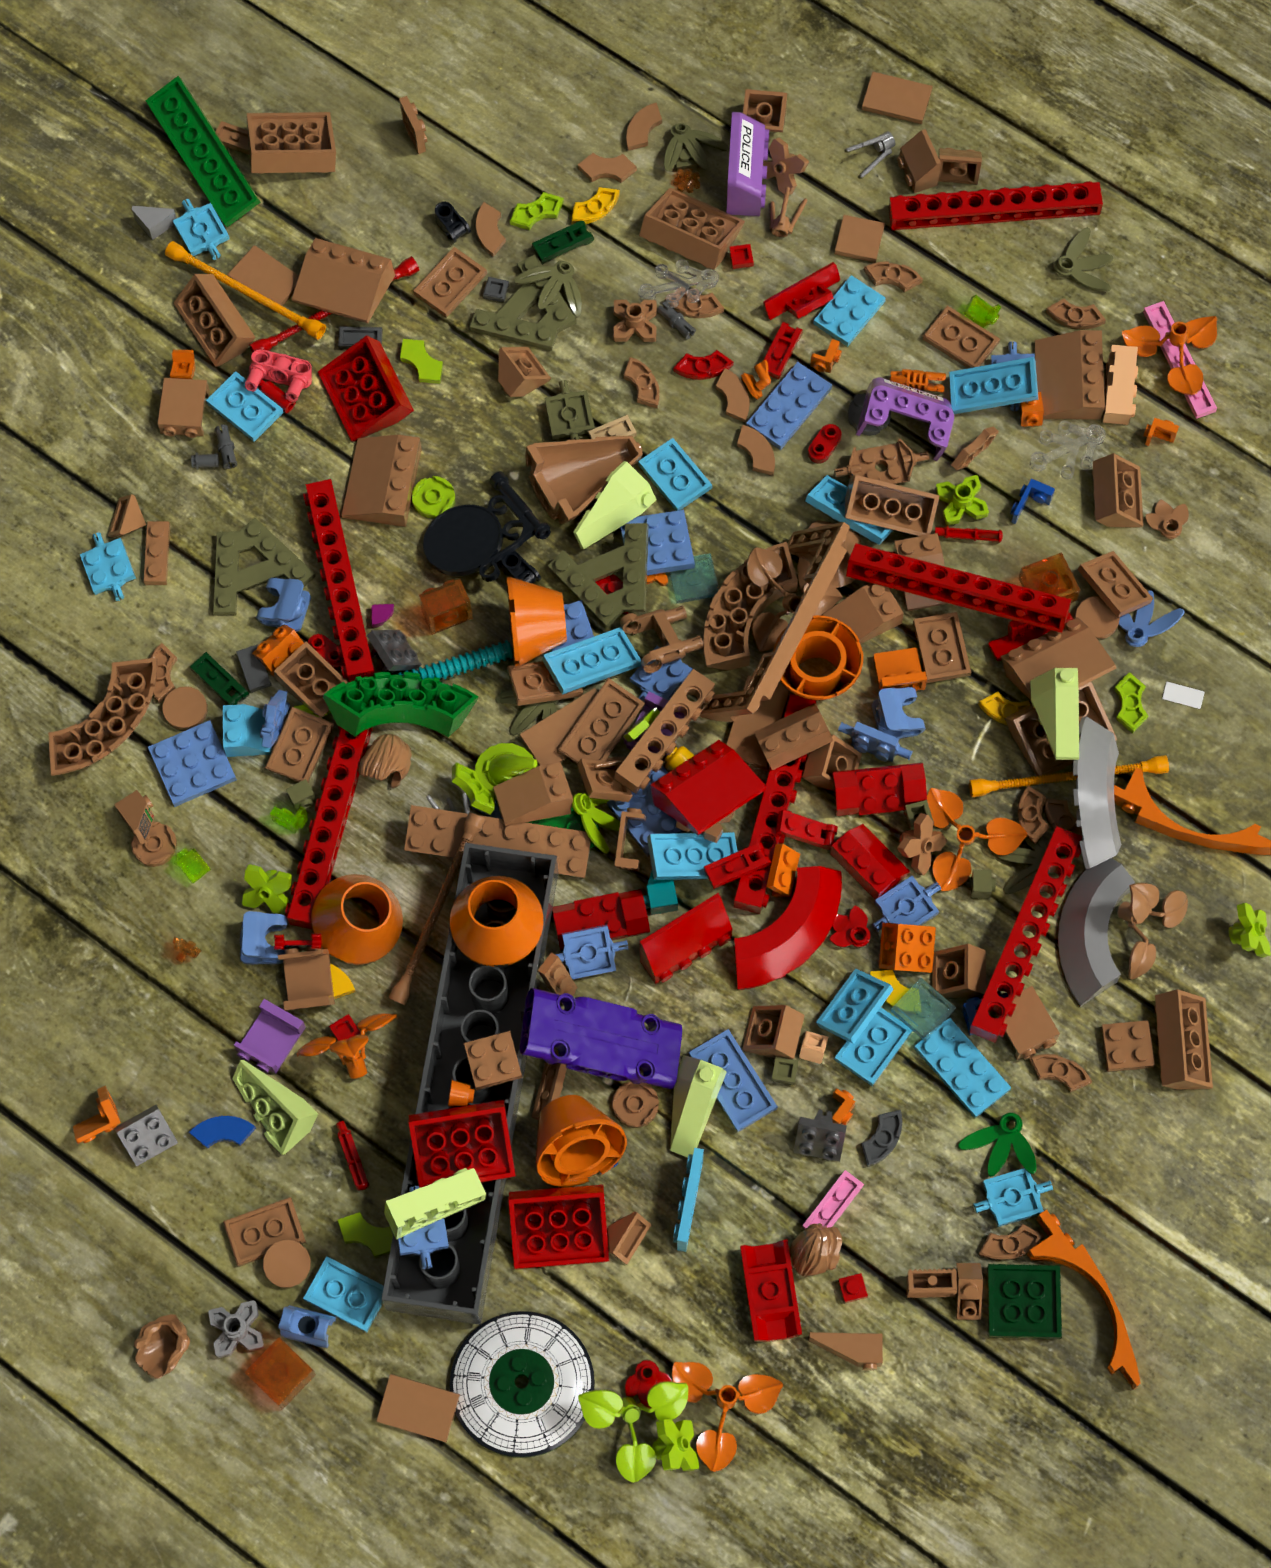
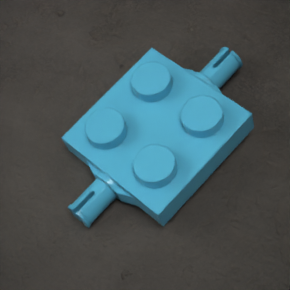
[173,199,230,260]
[80,533,136,601]
[973,1168,1053,1227]

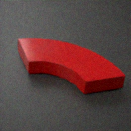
[673,350,734,380]

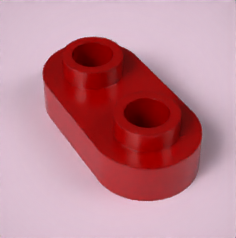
[808,424,842,464]
[308,634,345,671]

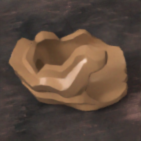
[358,734,412,788]
[790,1223,842,1277]
[134,1314,190,1379]

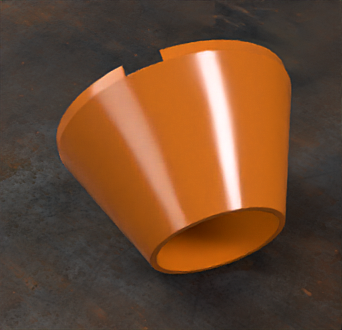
[506,577,567,667]
[773,615,863,701]
[311,874,403,965]
[450,876,544,967]
[536,1095,627,1187]

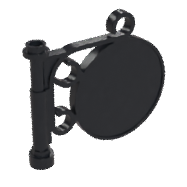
[423,471,551,582]

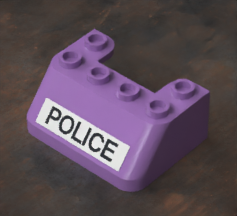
[727,112,769,216]
[856,377,954,461]

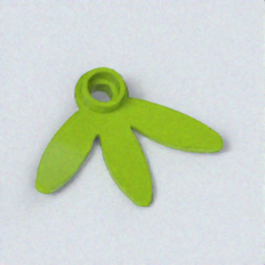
[572,793,620,854]

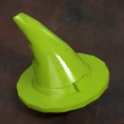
[475,743,537,799]

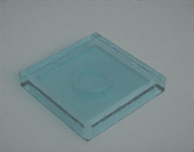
[670,553,719,604]
[890,978,956,1042]

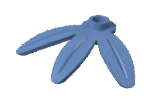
[1119,591,1184,647]

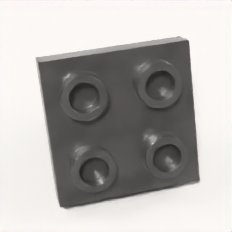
[367,630,422,675]
[114,1105,178,1167]
[794,1109,847,1162]

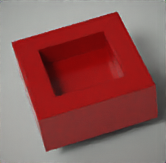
[729,244,754,269]
[329,1014,360,1041]
[838,1273,868,1304]

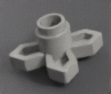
[208,1300,264,1358]

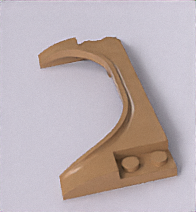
[700,522,850,722]

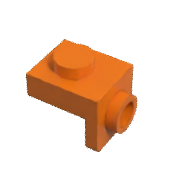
[810,339,842,373]
[170,350,196,379]
[1019,392,1044,427]
[1143,418,1179,446]
[832,1088,856,1125]

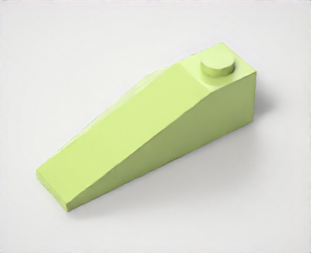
[573,461,656,549]
[1030,668,1079,760]
[670,1055,727,1158]
[232,1060,318,1155]

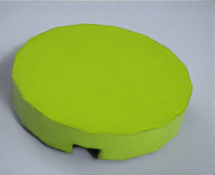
[412,476,455,518]

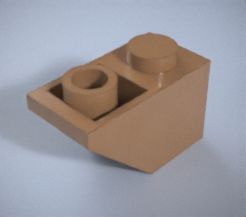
[956,1263,983,1320]

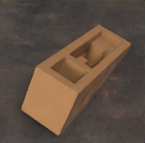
[809,1332,883,1371]

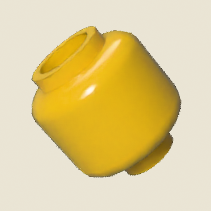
[664,746,695,772]

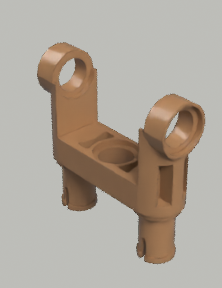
[620,605,704,673]

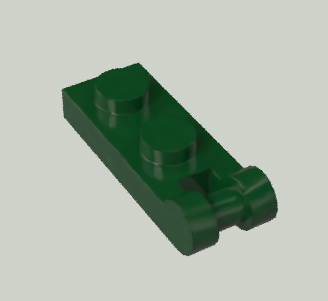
[532,221,594,263]
[190,652,249,705]

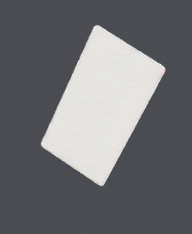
[1162,682,1205,709]

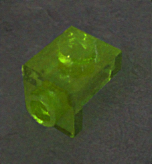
[963,295,1001,328]

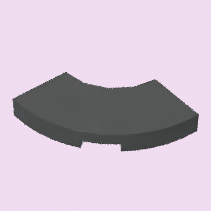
[861,1110,902,1167]

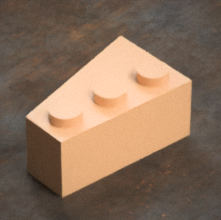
[1102,345,1138,425]

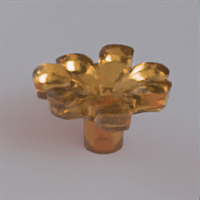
[673,169,700,193]
[173,937,201,962]

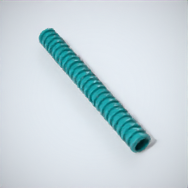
[398,640,514,680]

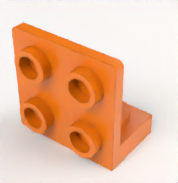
[873,647,927,691]
[879,922,936,973]
[73,1085,121,1143]

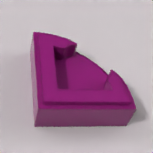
[372,604,394,628]

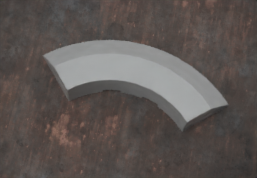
[1073,716,1122,869]
[1058,858,1135,1007]

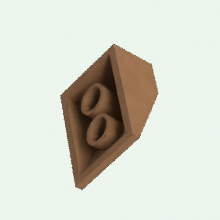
[893,533,950,611]
[823,583,904,644]
[274,641,348,718]
[493,762,573,826]

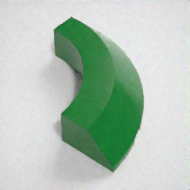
[323,672,479,737]

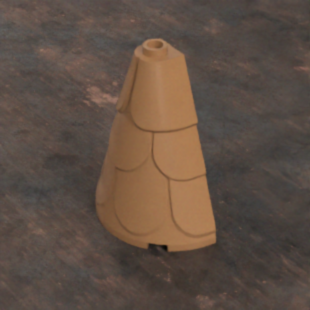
[525,436,643,524]

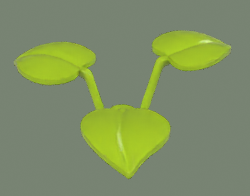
[578,1381,688,1483]

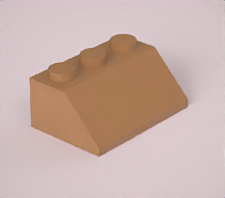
[1092,453,1143,527]
[754,703,833,770]

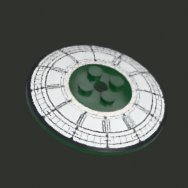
[450,1311,595,1458]

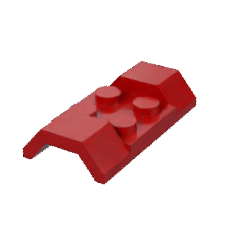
[832,762,927,816]
[552,889,650,951]
[740,1239,802,1342]

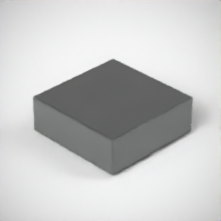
[483,277,509,303]

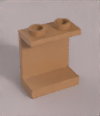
[158,378,210,438]
[615,808,647,871]
[278,946,335,1011]
[989,986,1060,1060]

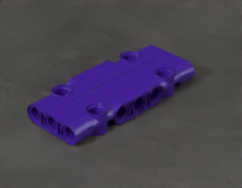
[519,988,682,1089]

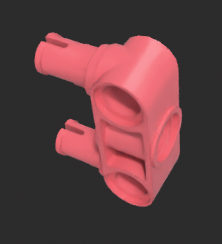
[245,349,312,402]

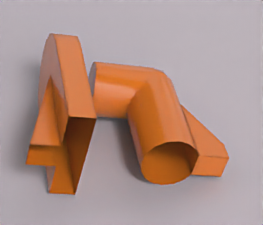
[741,360,771,399]

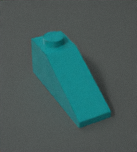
[643,871,678,915]

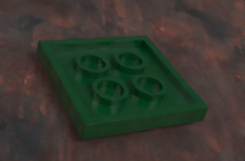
[987,1264,1062,1339]

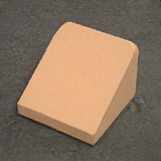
[799,1031,829,1064]

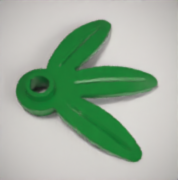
[958,1113,1036,1177]

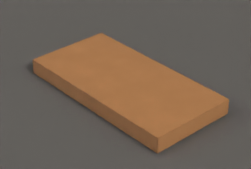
[726,675,790,770]
[558,678,645,764]
[519,688,598,766]

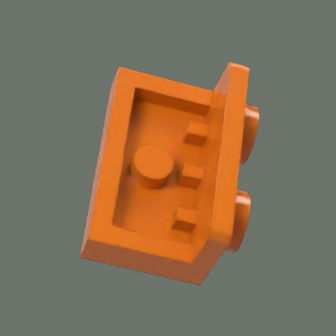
[252,624,304,677]
[766,844,800,897]

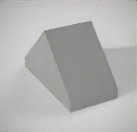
[132,206,177,240]

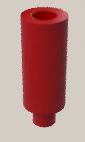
[258,379,296,413]

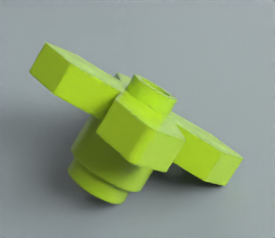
[935,475,989,526]
[242,864,292,916]
[1229,903,1271,958]
[652,1419,699,1471]

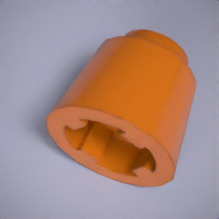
[448,1080,475,1107]

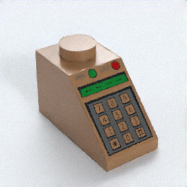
[114,790,155,845]

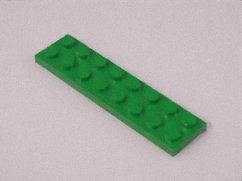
[145,76,261,227]

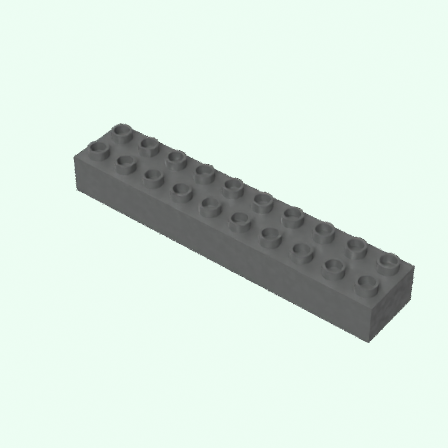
[381,843,559,1325]

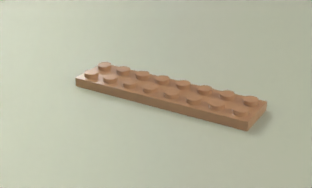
[404,805,591,878]

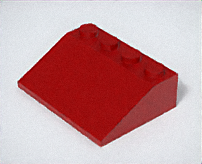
[318,335,414,442]
[650,740,767,835]
[640,893,733,984]
[409,1100,516,1188]
[509,1184,609,1269]

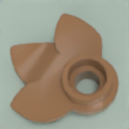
[1145,499,1189,539]

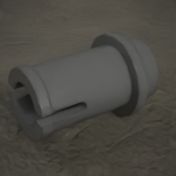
[191,452,219,470]

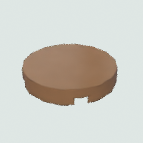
[1075,596,1120,639]
[163,686,208,730]
[131,821,177,867]
[612,1082,659,1128]
[263,1240,311,1287]

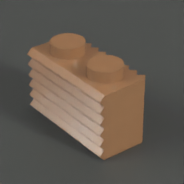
[906,1268,957,1298]

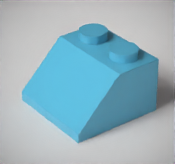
[223,704,272,757]

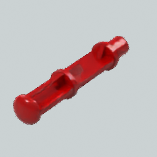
[935,526,1003,543]
[336,1121,369,1191]

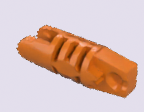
[890,369,946,393]

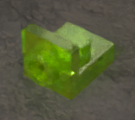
[270,806,308,834]
[174,847,211,884]

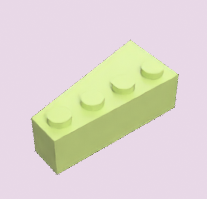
[384,1168,486,1239]

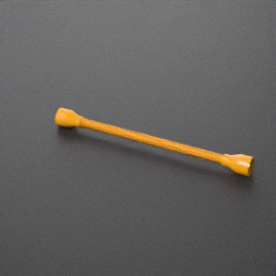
[165,241,326,340]
[969,755,1169,797]

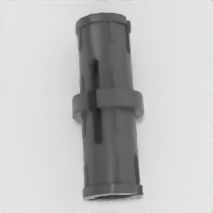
[657,301,696,339]
[214,425,237,469]

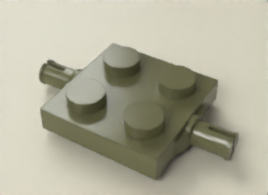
[545,380,595,440]

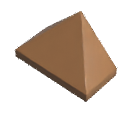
[107,494,146,538]
[608,1211,652,1265]

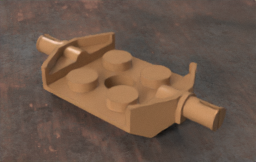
[834,439,929,484]

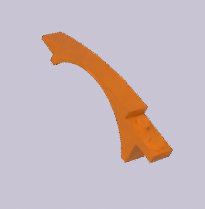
[1114,767,1271,855]
[1027,1210,1141,1390]

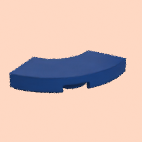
[189,1116,256,1149]

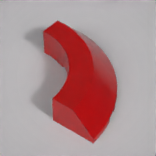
[734,866,842,990]

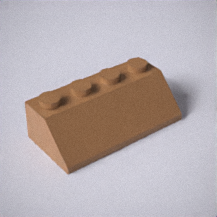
[173,274,256,367]
[845,475,940,536]
[1155,989,1213,1090]

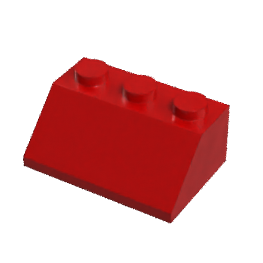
[830,824,911,900]

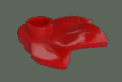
[830,905,871,948]
[625,1360,672,1408]

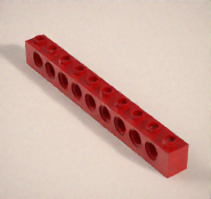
[888,181,1103,230]
[303,479,375,682]
[846,543,1072,633]
[734,694,816,914]
[285,726,373,930]
[969,826,1082,1043]

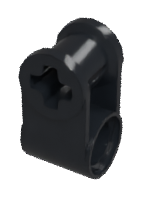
[435,201,471,244]
[502,551,541,583]

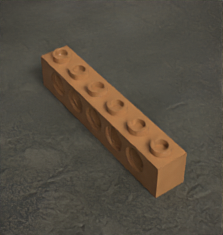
[614,669,715,794]

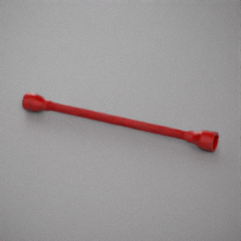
[249,256,420,353]

